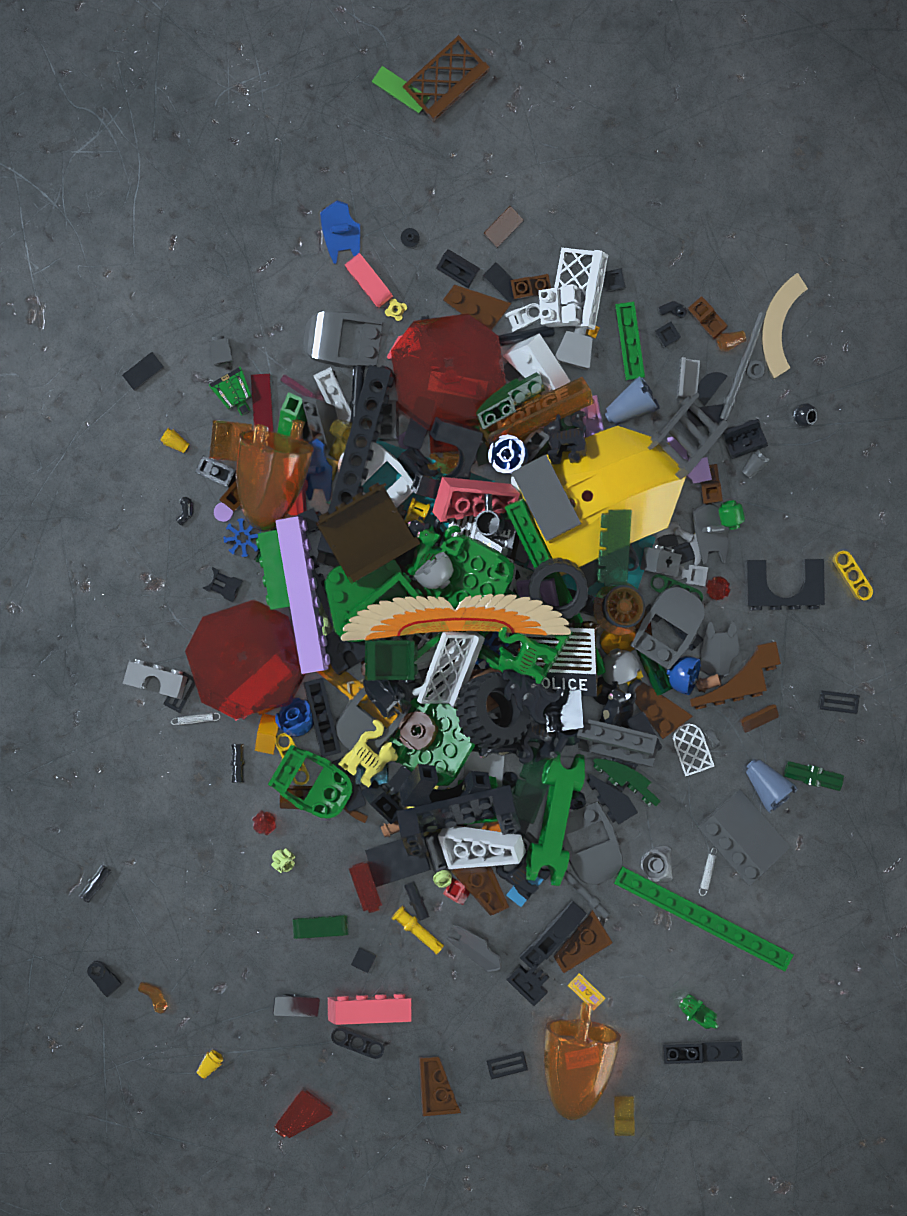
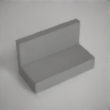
[677,357,700,398]

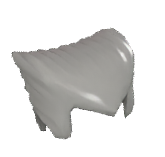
[641,846,673,882]

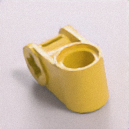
[404,497,431,524]

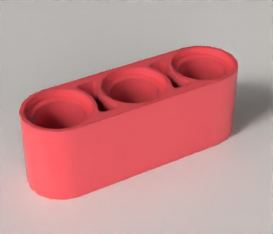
[344,253,394,308]

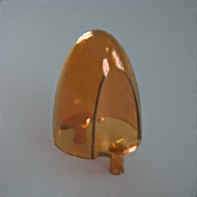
[236,419,314,531]
[544,1002,621,1121]

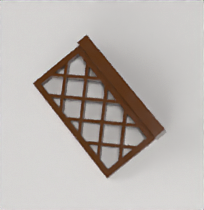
[402,35,490,122]

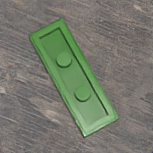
[372,66,430,114]

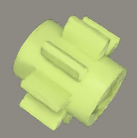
[271,848,295,873]

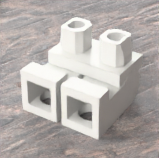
[539,284,582,327]

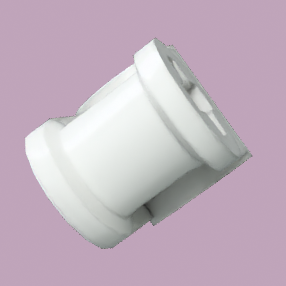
[505,303,541,332]

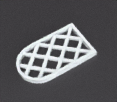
[673,724,714,776]

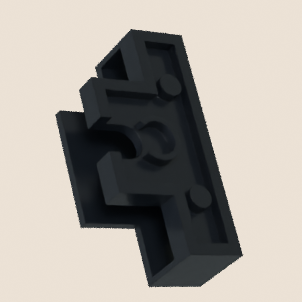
[325,631,365,675]

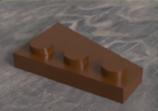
[451,866,509,916]
[554,910,613,973]
[419,1056,461,1116]

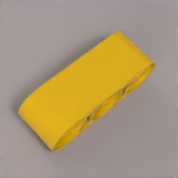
[833,551,873,601]
[275,733,310,785]

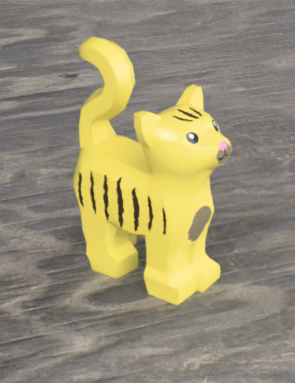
[338,720,398,788]

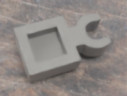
[674,565,709,587]

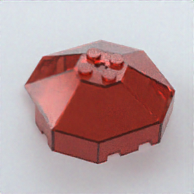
[391,313,506,431]
[185,599,306,719]

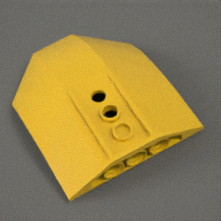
[520,426,686,576]

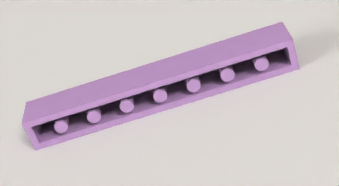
[276,516,330,674]

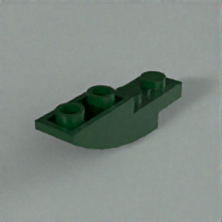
[476,372,545,429]
[592,758,661,806]

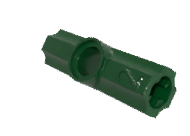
[784,761,844,791]

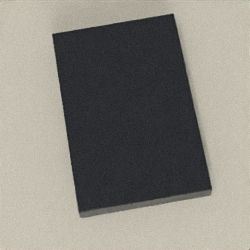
[365,839,431,887]

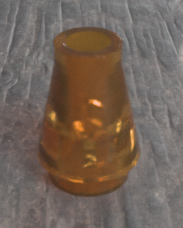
[716,330,746,352]

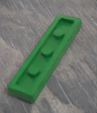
[615,302,645,381]

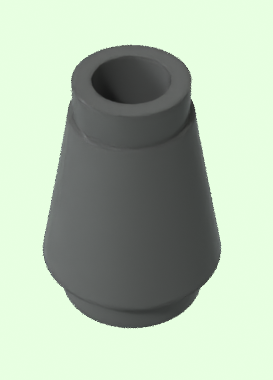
[742,450,770,479]

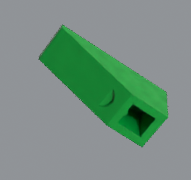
[275,392,307,456]

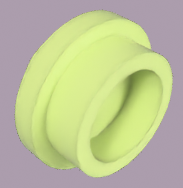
[433,870,452,888]

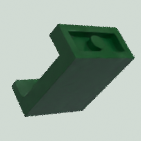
[365,640,418,680]

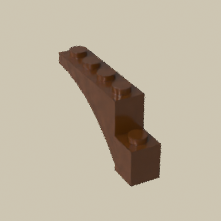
[689,642,781,710]

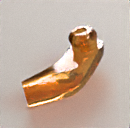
[138,982,167,1014]

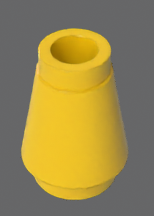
[160,428,189,453]
[197,1050,224,1079]

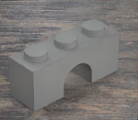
[123,659,188,699]

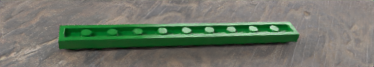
[505,498,606,676]
[614,866,794,971]

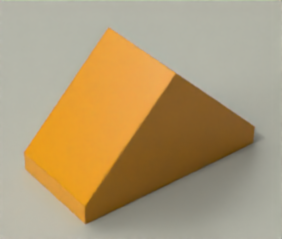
[255,713,279,755]

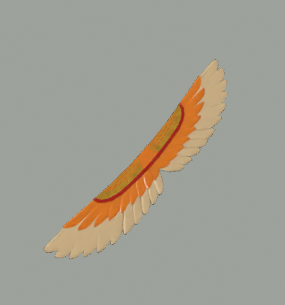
[341,594,571,641]

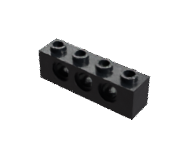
[303,678,341,757]

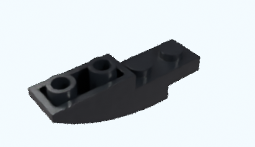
[520,901,587,968]
[663,1040,743,1064]

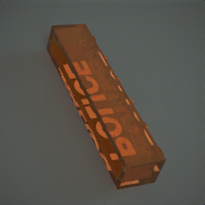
[479,377,594,450]

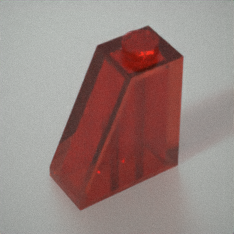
[349,860,382,913]
[274,1087,333,1138]

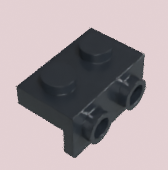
[723,419,768,459]

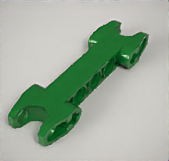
[526,754,585,886]

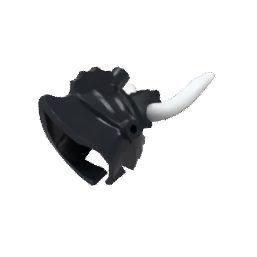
[363,678,436,718]

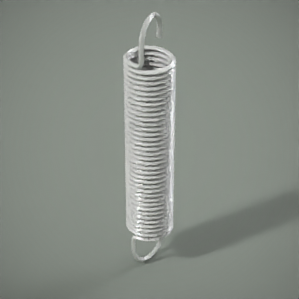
[171,713,220,725]
[699,848,717,896]

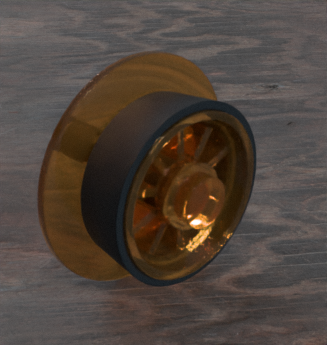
[593,581,645,635]

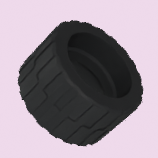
[528,558,588,619]

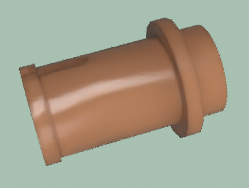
[696,674,722,692]
[381,820,400,838]

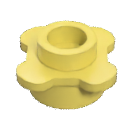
[385,299,407,321]

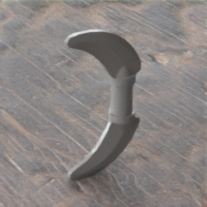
[652,522,702,566]

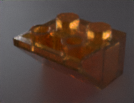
[209,420,253,464]

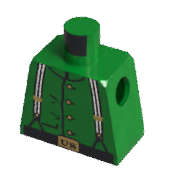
[209,367,252,416]

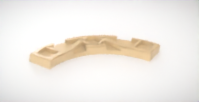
[762,273,808,378]

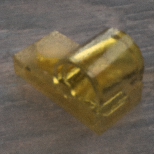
[328,419,352,461]
[614,1096,635,1136]

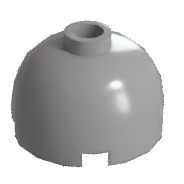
[414,552,453,589]
[602,648,641,684]

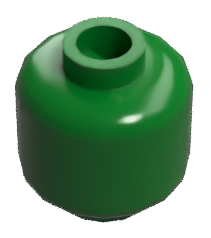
[718,500,745,530]

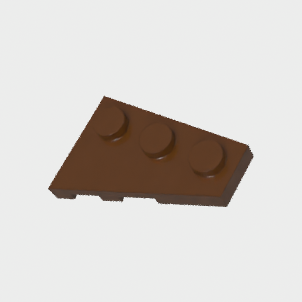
[443,284,512,334]
[634,682,693,739]

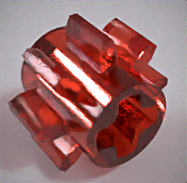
[706,576,731,600]
[252,810,276,836]

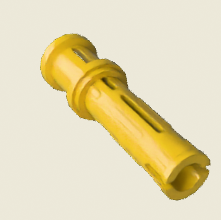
[391,905,444,954]

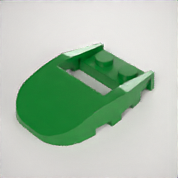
[268,744,352,819]

